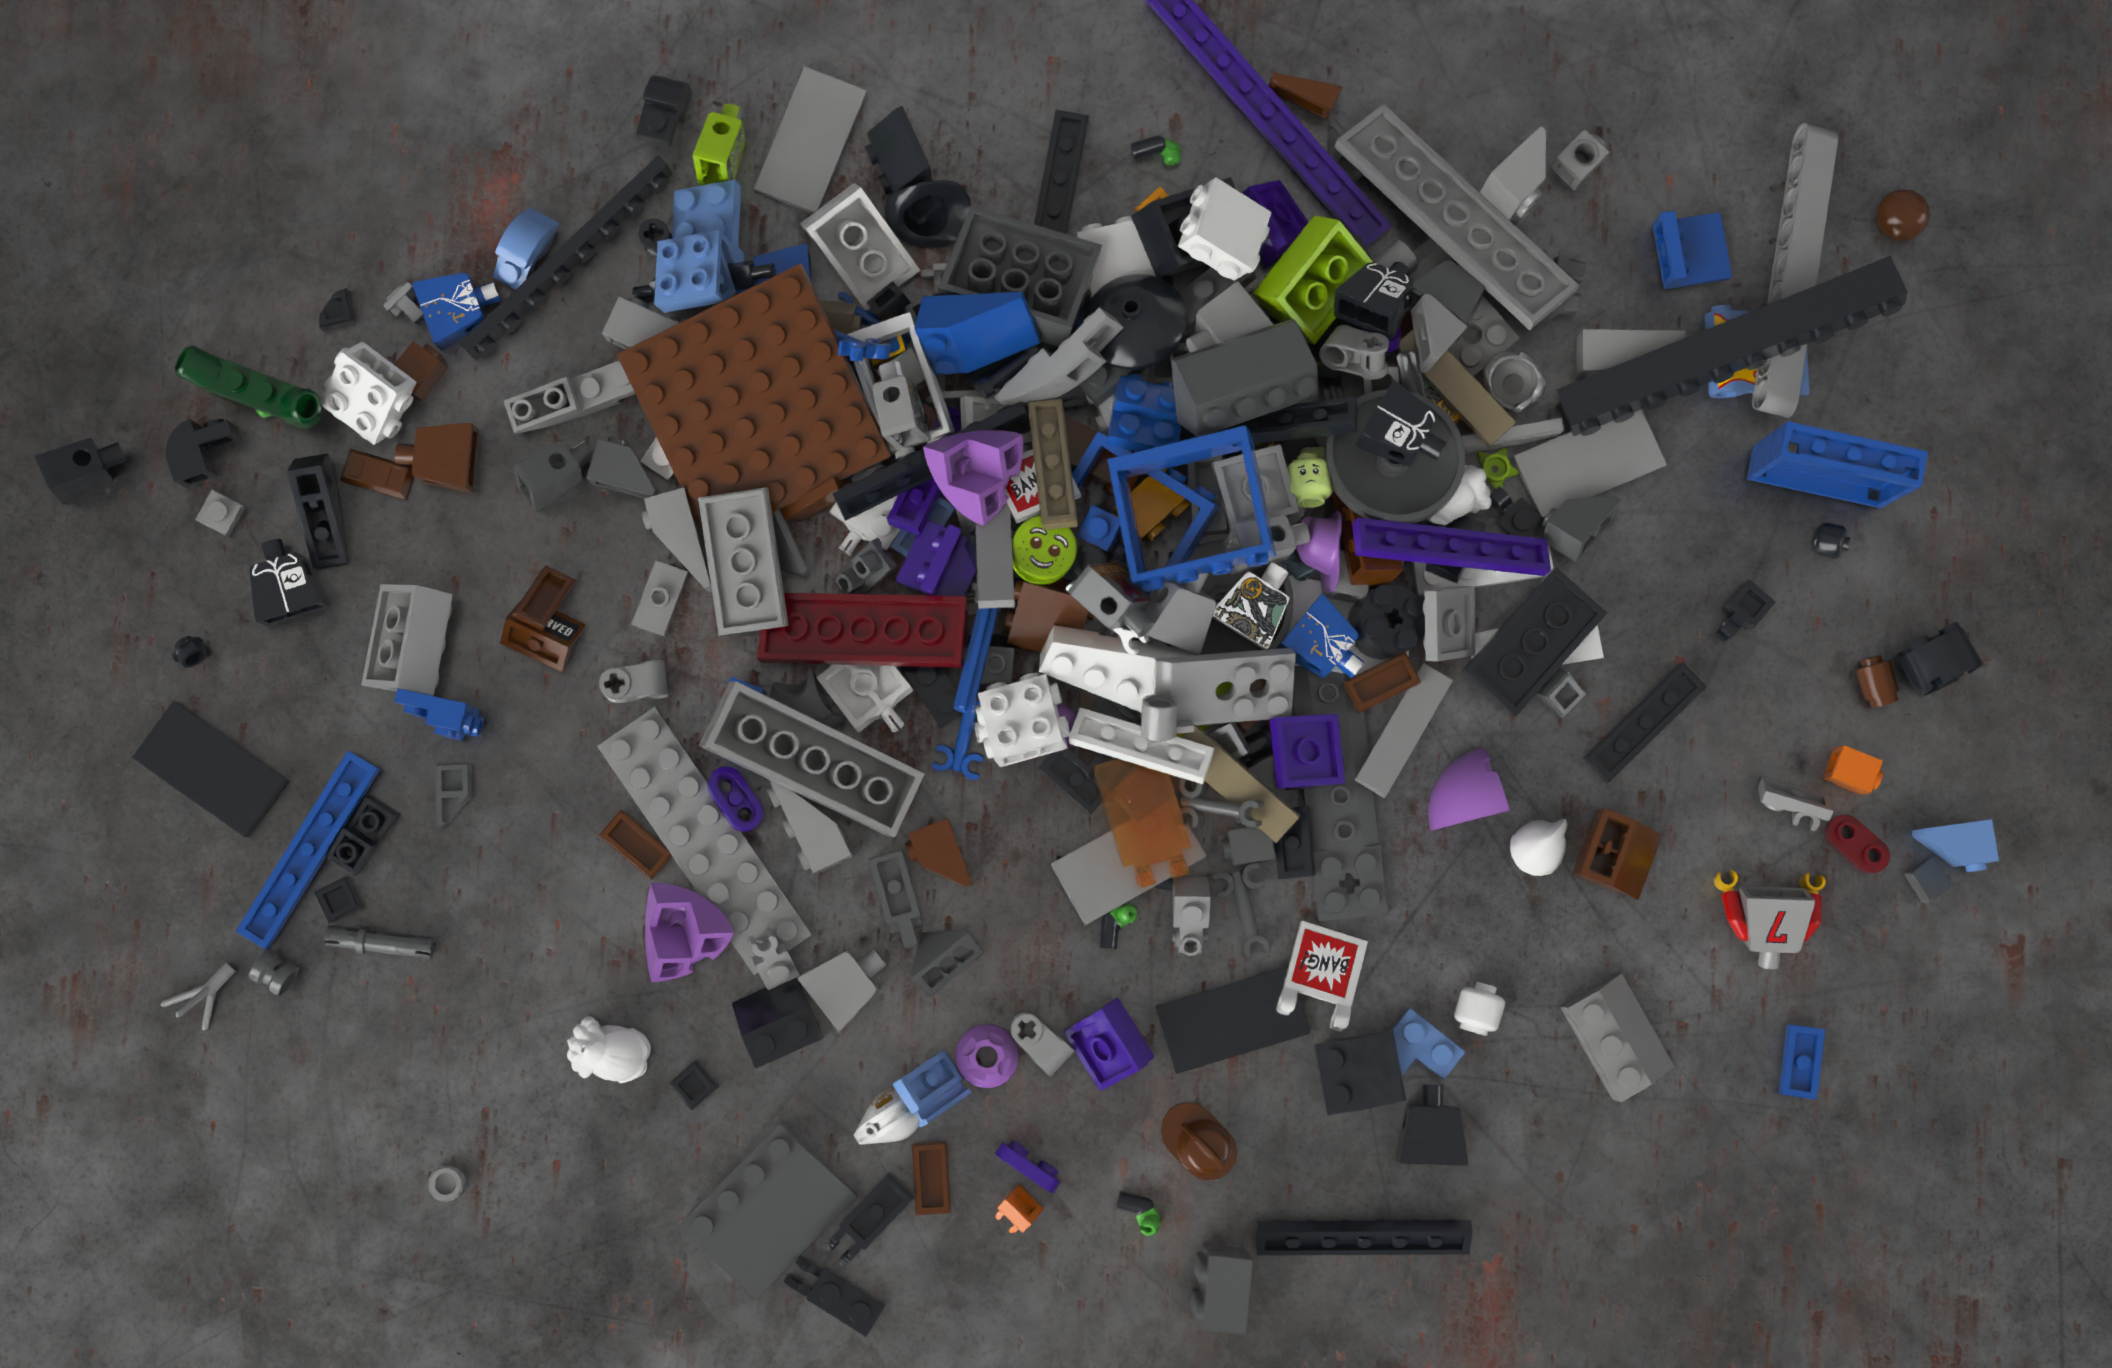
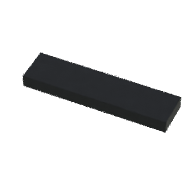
[1034,110,1089,234]
[1583,662,1707,783]

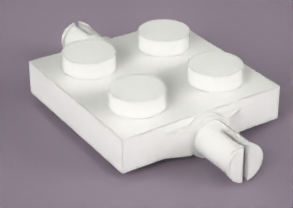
[829,458,903,556]
[816,664,914,733]

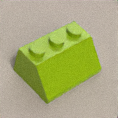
[1252,215,1373,345]

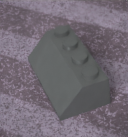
[1171,319,1319,437]

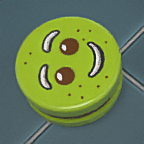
[1012,515,1077,585]

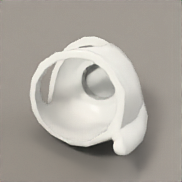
[1510,819,1568,876]

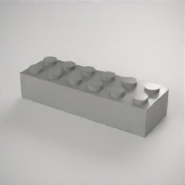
[698,681,925,837]

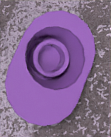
[1296,511,1342,594]

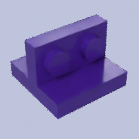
[1242,180,1309,268]
[896,520,976,596]
[1270,714,1345,791]
[1063,997,1155,1091]

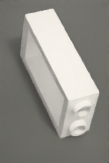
[847,312,955,459]

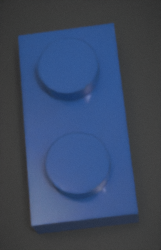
[1778,1024,1825,1100]

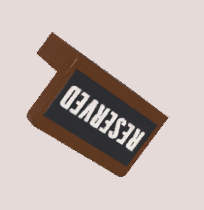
[500,599,585,672]

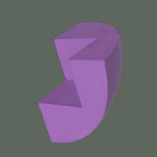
[923,430,1023,526]
[1428,747,1509,831]
[645,883,734,982]

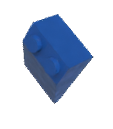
[914,292,1041,374]

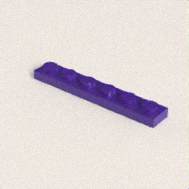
[1352,517,1551,576]

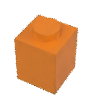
[1822,745,1883,795]

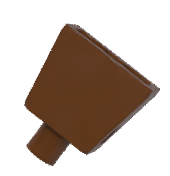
[395,423,479,494]

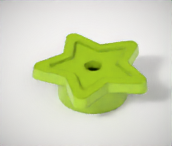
[1478,448,1518,489]

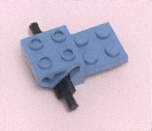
[632,180,777,313]

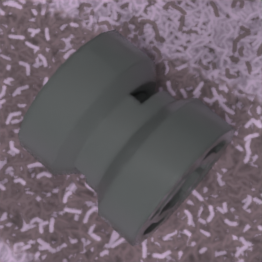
[249,949,300,997]

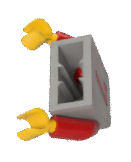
[1714,870,1826,969]

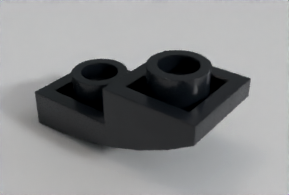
[326,795,399,875]

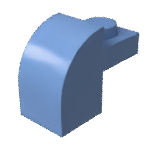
[492,207,559,290]

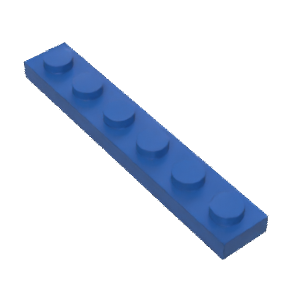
[235,751,381,949]

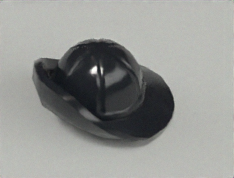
[884,180,971,249]

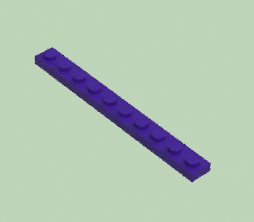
[1144,0,1392,249]

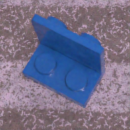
[1652,211,1732,289]

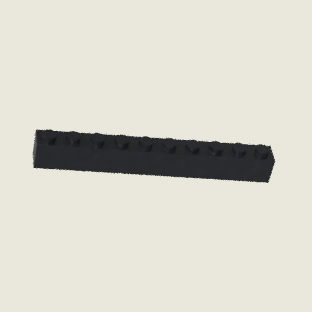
[1556,256,1908,437]

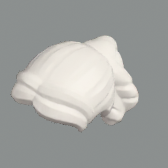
[1427,465,1492,525]
[567,1016,651,1083]

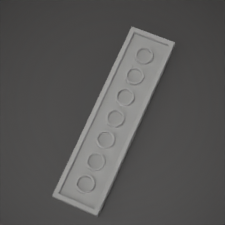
[1334,104,1579,330]
[597,707,813,975]

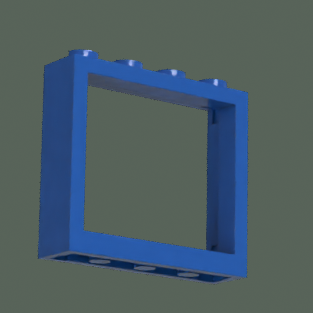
[1747,421,1928,508]
[1107,425,1277,591]
[1072,431,1221,596]

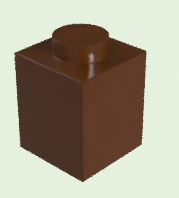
[394,341,447,400]

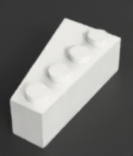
[1039,625,1197,713]

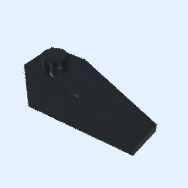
[286,453,348,568]

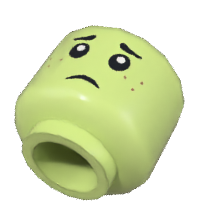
[1287,453,1333,508]

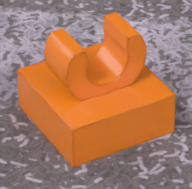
[995,1184,1044,1233]

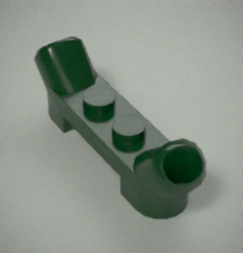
[175,345,323,429]

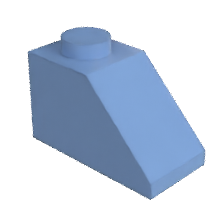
[1911,819,1999,872]

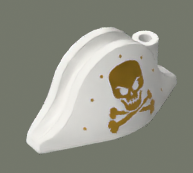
[853,1087,920,1145]

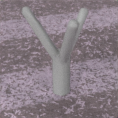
[161,962,236,1030]

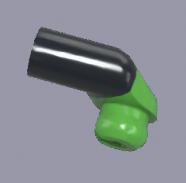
[1131,136,1182,166]
[1100,903,1138,949]
[1116,1191,1161,1236]

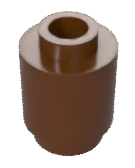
[1855,655,1900,708]

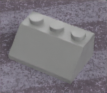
[1480,126,1546,226]
[361,584,453,696]
[1560,973,1674,1102]

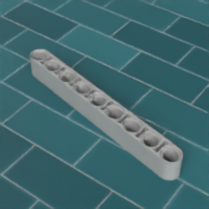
[1752,123,1838,418]

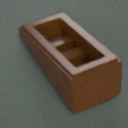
[1269,72,1343,120]

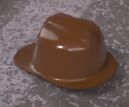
[1161,1103,1237,1181]

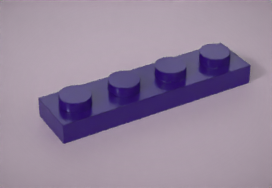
[886,406,961,536]

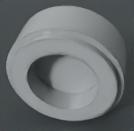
[428,1165,466,1202]

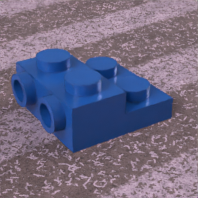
[1106,374,1181,452]
[394,688,484,741]

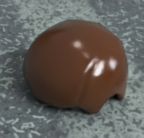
[1876,190,1930,241]

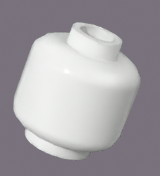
[1454,982,1505,1036]

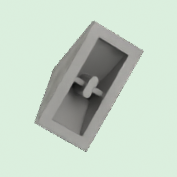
[1411,294,1467,373]

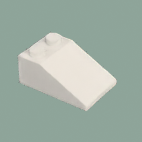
[800,183,921,310]

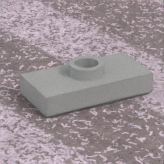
[631,560,689,637]

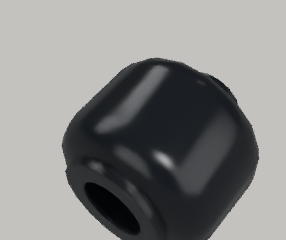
[1814,523,1851,559]

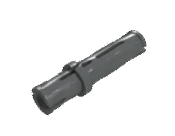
[324,924,435,959]

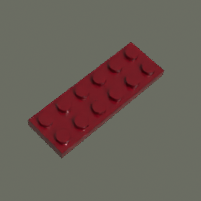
[757,593,969,668]

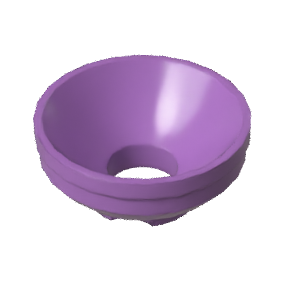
[955,1024,1019,1088]

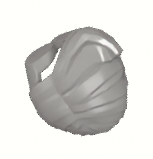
[1483,351,1546,414]

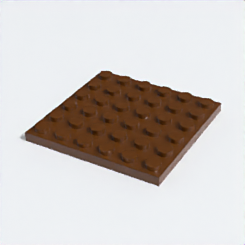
[616,264,893,532]

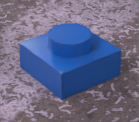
[1077,505,1121,552]

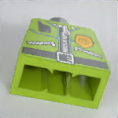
[693,104,745,186]

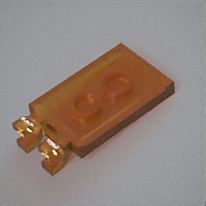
[1092,759,1191,889]

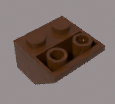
[1572,808,1662,900]

